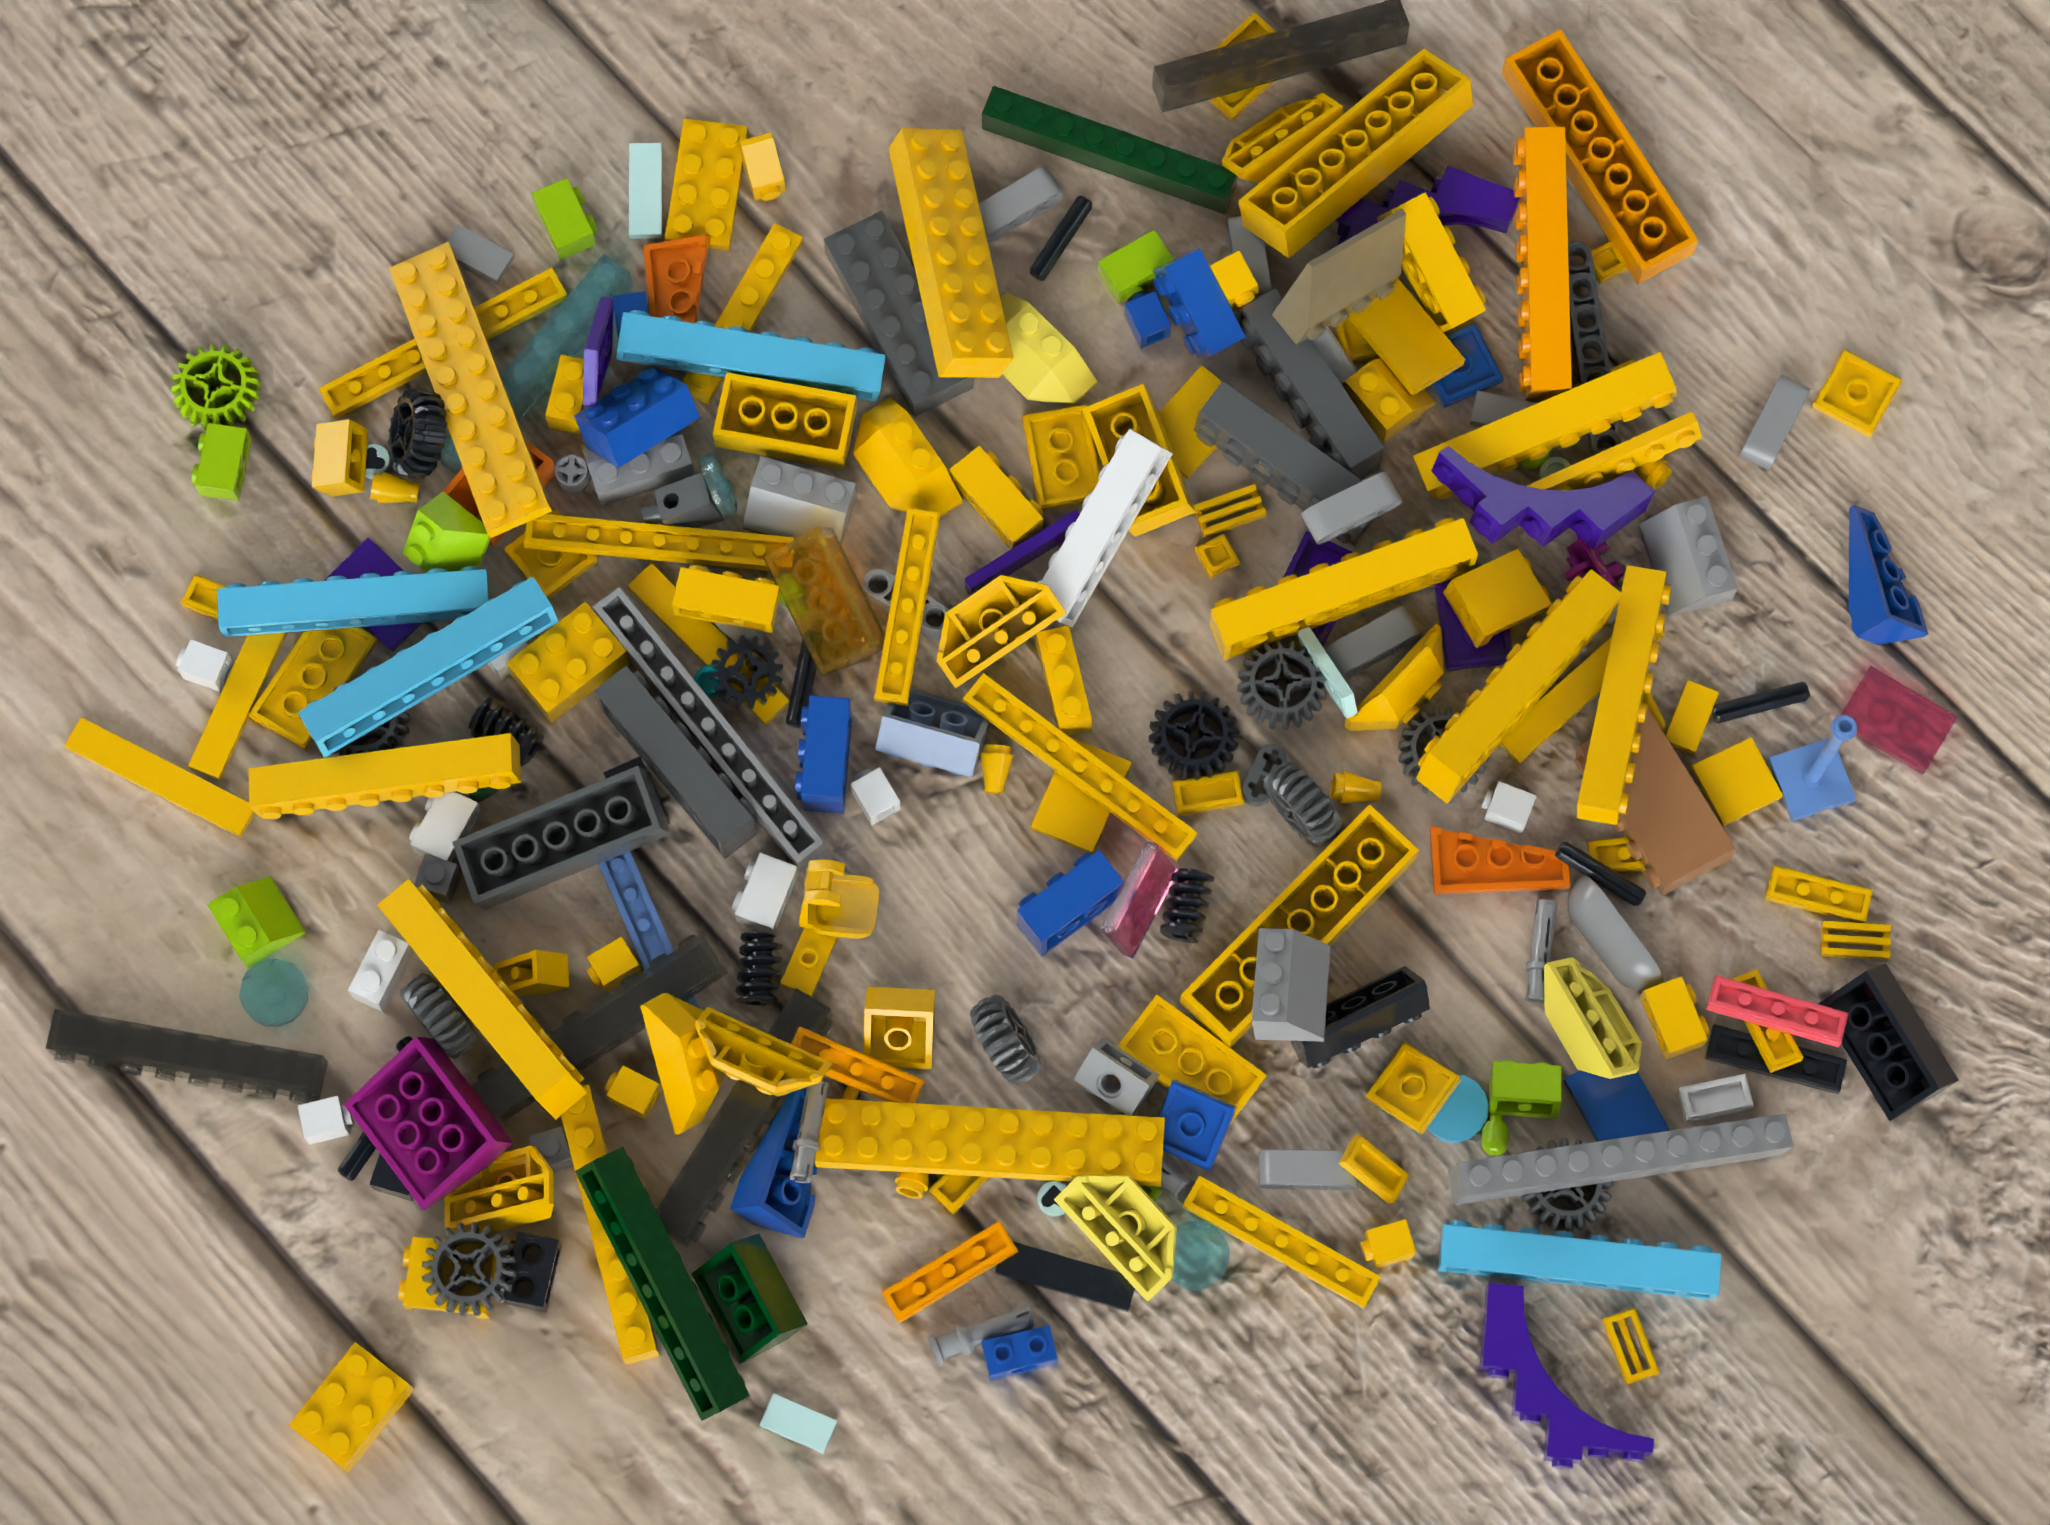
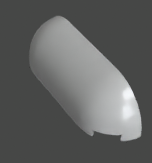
[1568,875,1664,990]

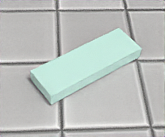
[629,143,662,239]
[1298,626,1358,719]

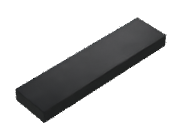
[1705,1024,1847,1094]
[995,1242,1135,1312]

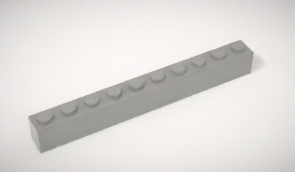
[593,587,826,873]
[1448,1114,1794,1205]

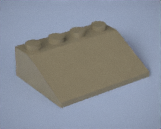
[1272,209,1406,345]

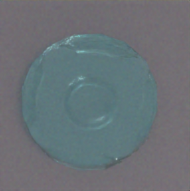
[700,452,738,518]
[239,959,309,1027]
[1171,1221,1229,1290]

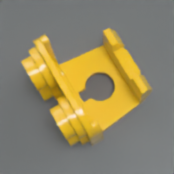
[799,859,879,939]

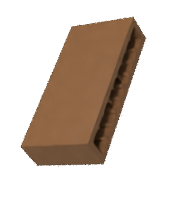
[1574,708,1736,896]

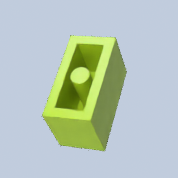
[531,178,598,260]
[1098,229,1173,304]
[191,423,252,501]
[1489,1060,1562,1119]

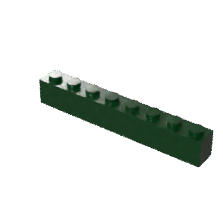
[982,86,1238,215]
[575,1146,750,1421]

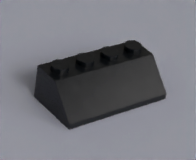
[1818,963,1959,1121]
[1291,966,1430,1069]

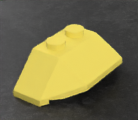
[1000,292,1098,405]
[1544,957,1642,1079]
[1054,1175,1177,1302]

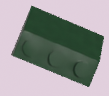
[691,1233,808,1364]

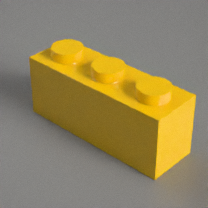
[949,445,1044,550]
[672,565,781,633]
[1036,625,1092,736]

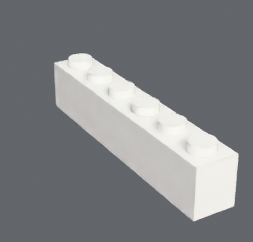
[1037,429,1173,628]

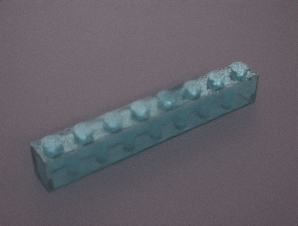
[440,254,633,475]

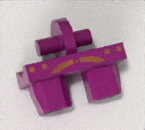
[1564,537,1624,586]

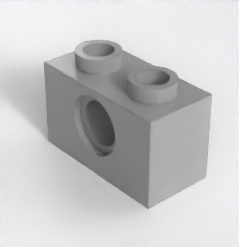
[1073,1037,1160,1116]

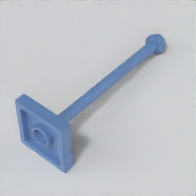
[1768,715,1857,822]

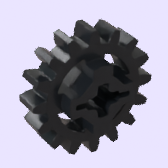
[710,635,783,709]

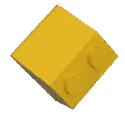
[1344,358,1435,443]
[864,986,936,1070]

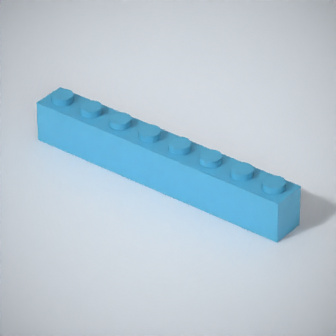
[616,310,885,402]
[217,566,490,637]
[298,577,559,758]
[1438,1220,1721,1300]

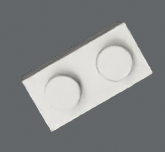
[409,792,481,863]
[732,853,799,935]
[348,930,414,1013]

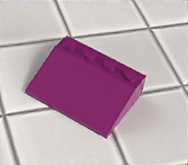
[343,1036,514,1210]

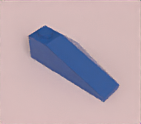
[1848,505,1928,645]
[730,1088,817,1238]

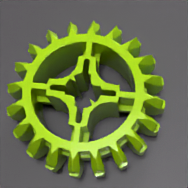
[171,343,261,430]

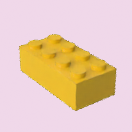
[1377,192,1486,332]
[713,372,858,470]
[1082,383,1196,537]

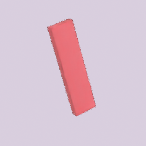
[1706,975,1848,1048]

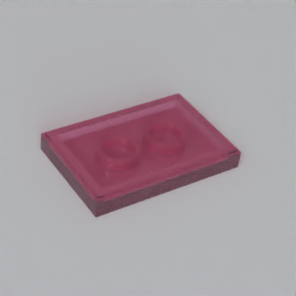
[1840,665,1958,775]
[1101,840,1178,959]

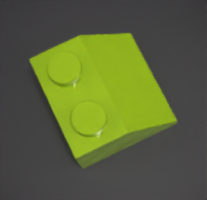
[402,491,491,573]
[207,876,306,969]

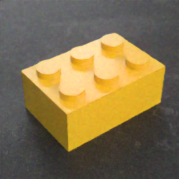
[506,601,630,724]
[288,1342,414,1473]

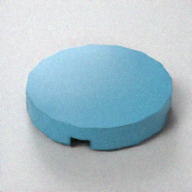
[1427,1075,1489,1143]

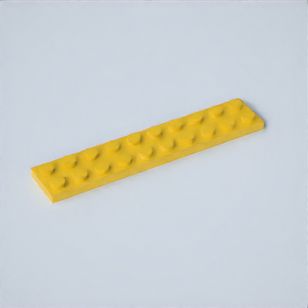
[389,242,552,538]
[815,1098,1165,1187]

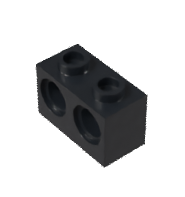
[499,1232,562,1313]

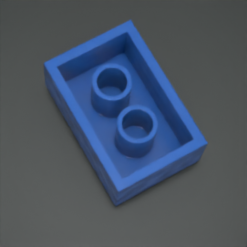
[1153,248,1246,358]
[574,367,700,468]
[795,696,852,814]
[1017,850,1124,957]

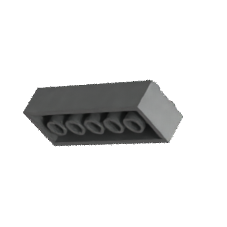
[824,210,973,417]
[1239,288,1384,480]
[1193,381,1375,546]
[594,666,757,859]
[452,766,671,910]

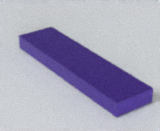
[965,510,1080,596]

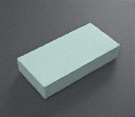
[759,1393,838,1454]

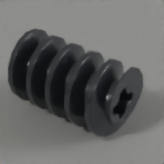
[468,697,544,766]
[1160,868,1215,943]
[735,932,783,1006]

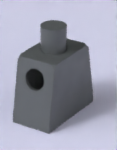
[641,473,724,528]

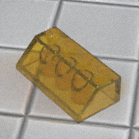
[764,526,885,676]

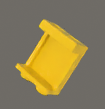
[1443,549,1552,649]
[398,1237,497,1319]

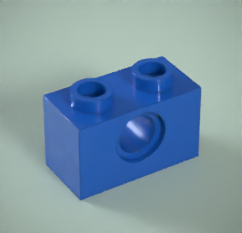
[982,1325,1058,1381]

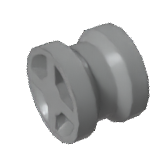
[555,454,590,494]

